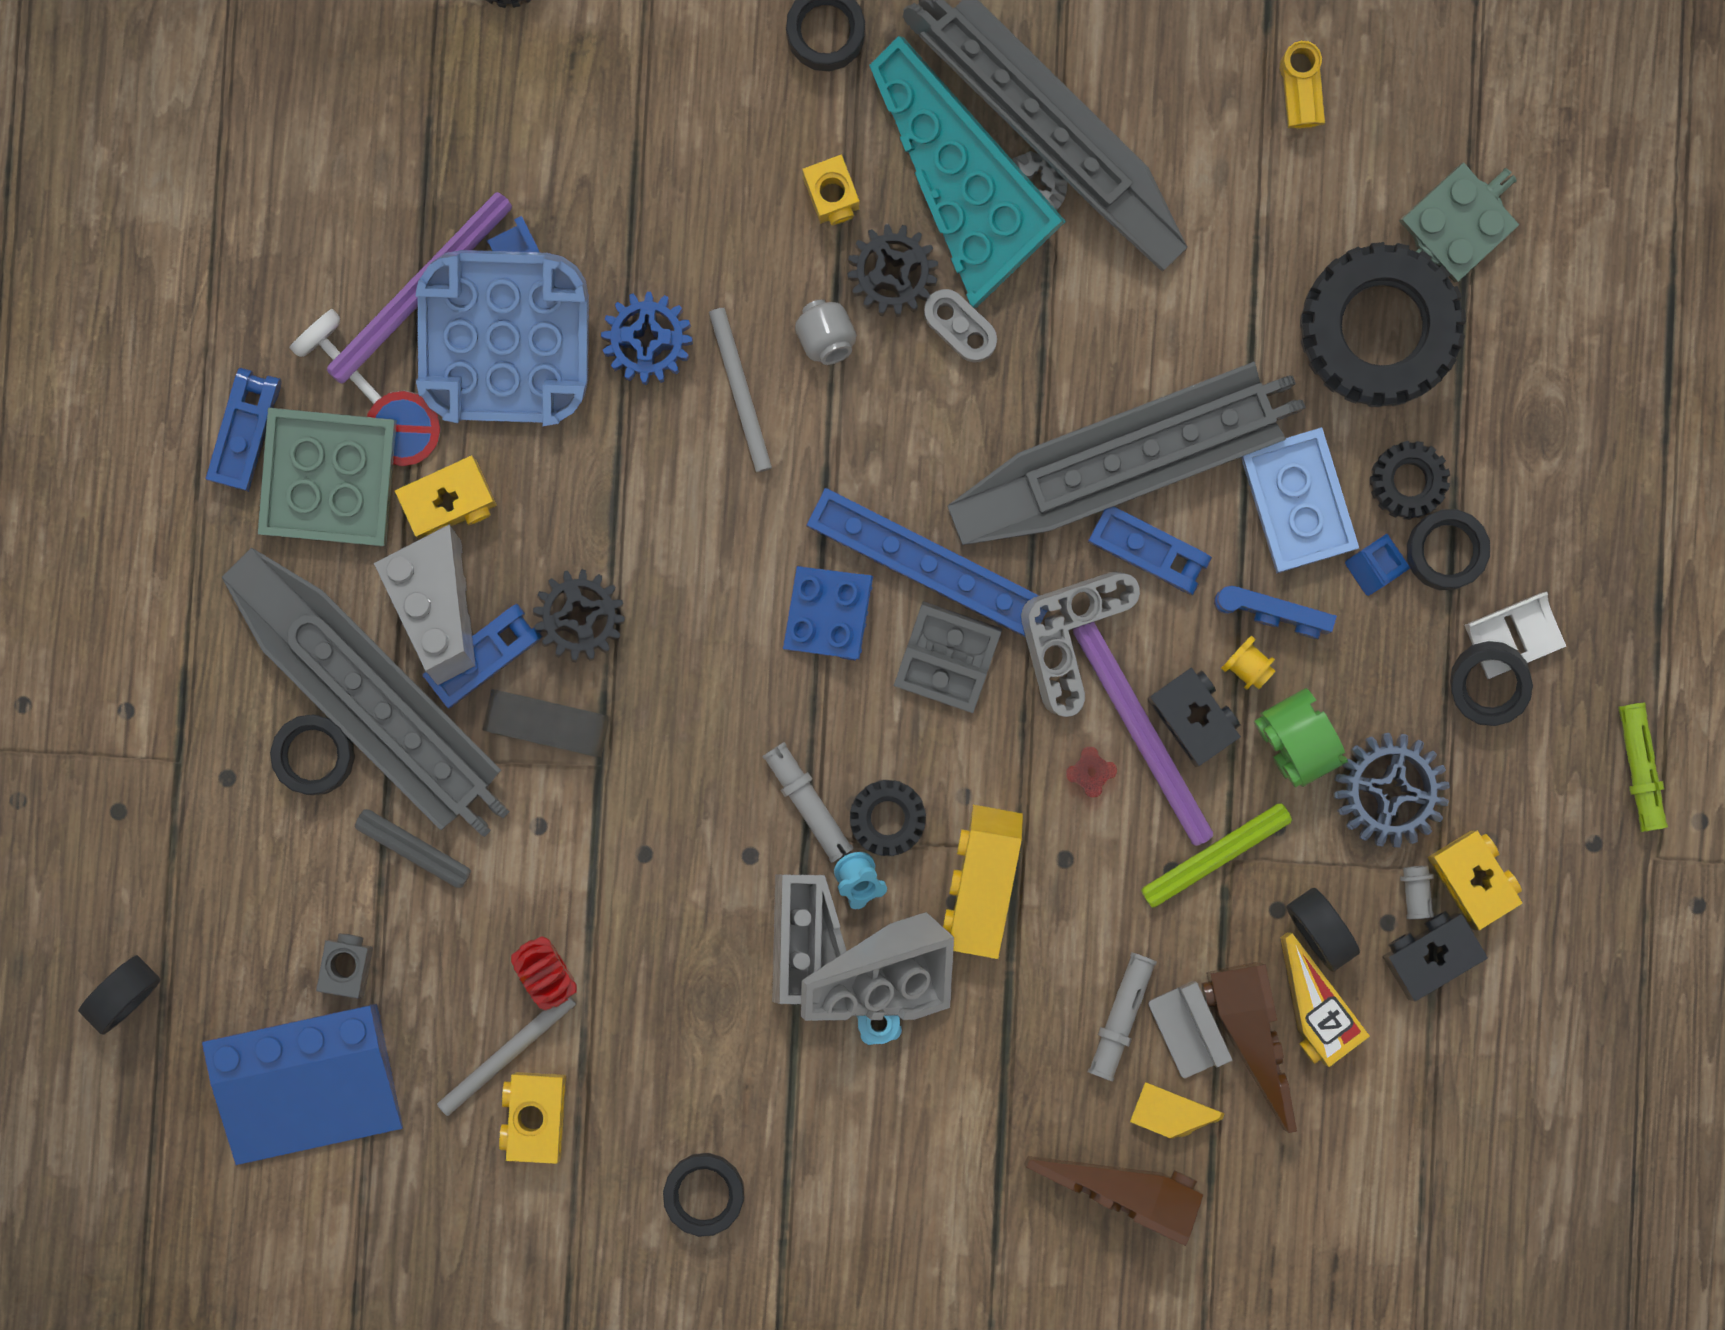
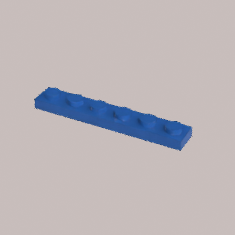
[806,488,1047,637]

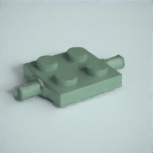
[1399,163,1519,282]

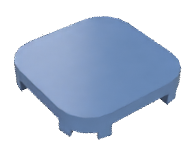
[415,250,589,426]

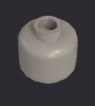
[795,300,857,365]

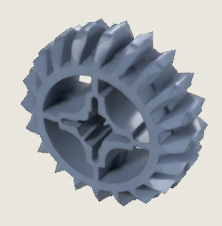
[1334,733,1450,848]

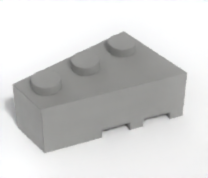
[374,524,475,685]
[772,874,847,1004]

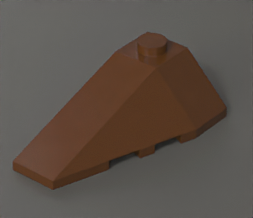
[1202,962,1297,1133]
[1024,1156,1203,1246]

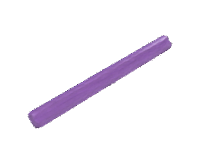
[327,192,512,384]
[1073,622,1213,846]

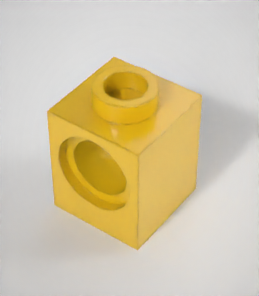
[802,154,859,225]

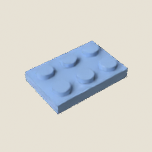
[1241,427,1359,574]

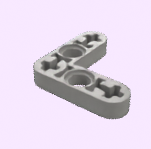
[1021,572,1140,717]

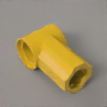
[1279,40,1325,129]

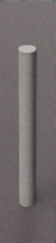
[709,308,772,473]
[437,997,576,1116]

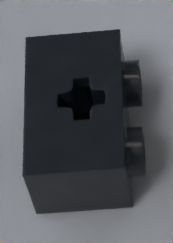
[1147,667,1241,767]
[1382,911,1488,1002]

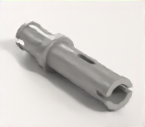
[762,742,854,863]
[1087,952,1157,1082]

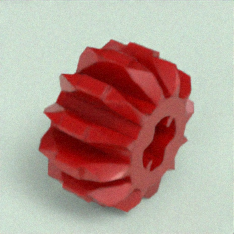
[511,936,577,1011]

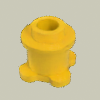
[1221,635,1275,690]

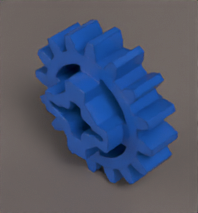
[601,291,693,385]

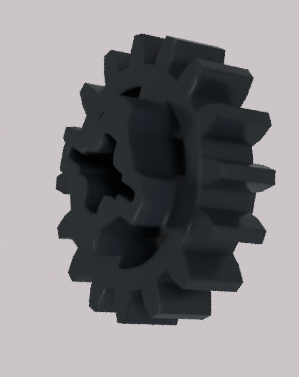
[847,224,938,317]
[533,569,625,663]

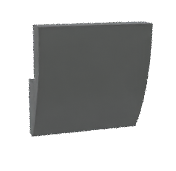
[894,601,1002,713]

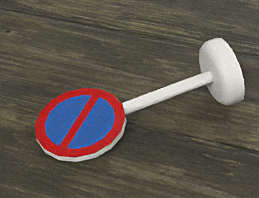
[289,309,441,466]

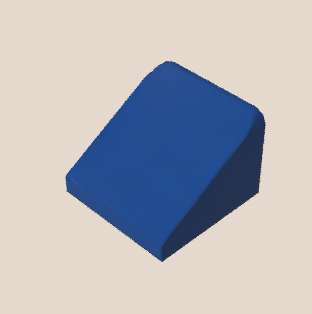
[1345,534,1410,596]

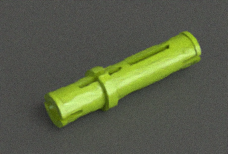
[1618,702,1668,832]

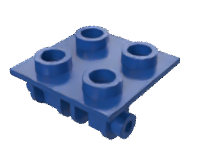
[783,566,873,661]

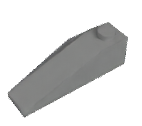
[801,912,954,1021]

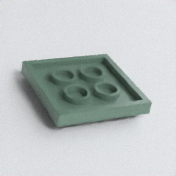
[258,408,397,546]

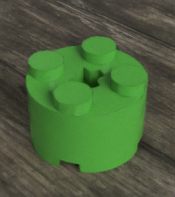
[1254,688,1348,788]

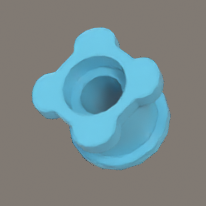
[834,852,887,909]
[856,1015,902,1045]

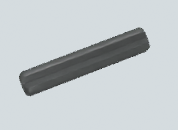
[354,809,471,888]

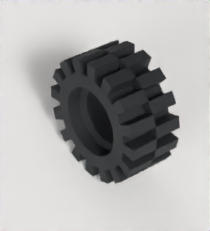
[1369,441,1450,520]
[850,780,926,856]

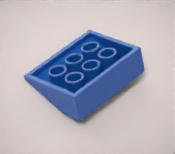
[202,1004,403,1165]

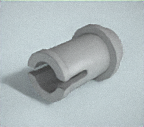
[1400,866,1434,919]

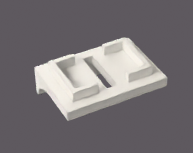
[1464,592,1566,679]

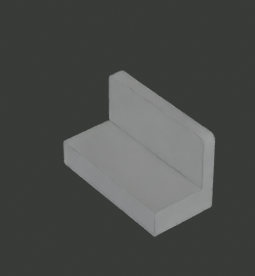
[1148,981,1233,1078]

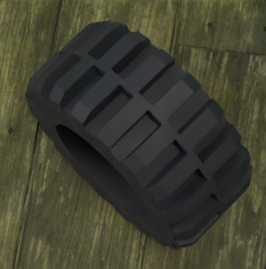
[1300,242,1466,407]

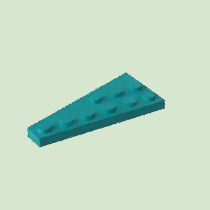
[869,36,1066,308]

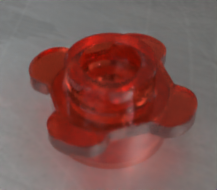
[1066,747,1117,798]

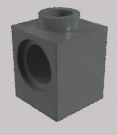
[316,933,373,999]

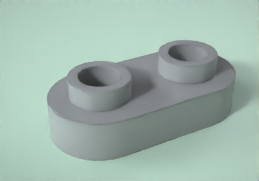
[924,289,997,362]

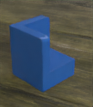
[487,216,540,253]

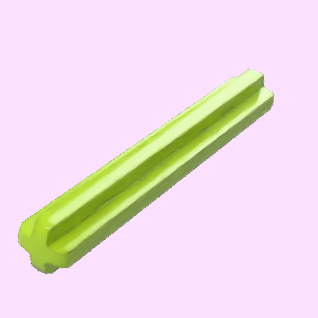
[1141,803,1292,907]

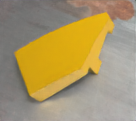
[1130,1082,1225,1139]

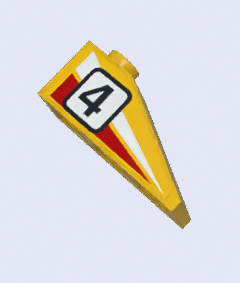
[1280,932,1370,1067]

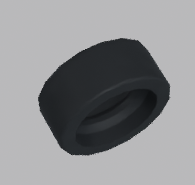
[786,0,865,72]
[1407,509,1490,590]
[1450,641,1533,726]
[270,714,355,795]
[1286,888,1360,971]
[78,955,161,1035]
[663,1153,745,1237]

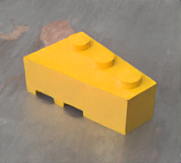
[943,804,1023,959]

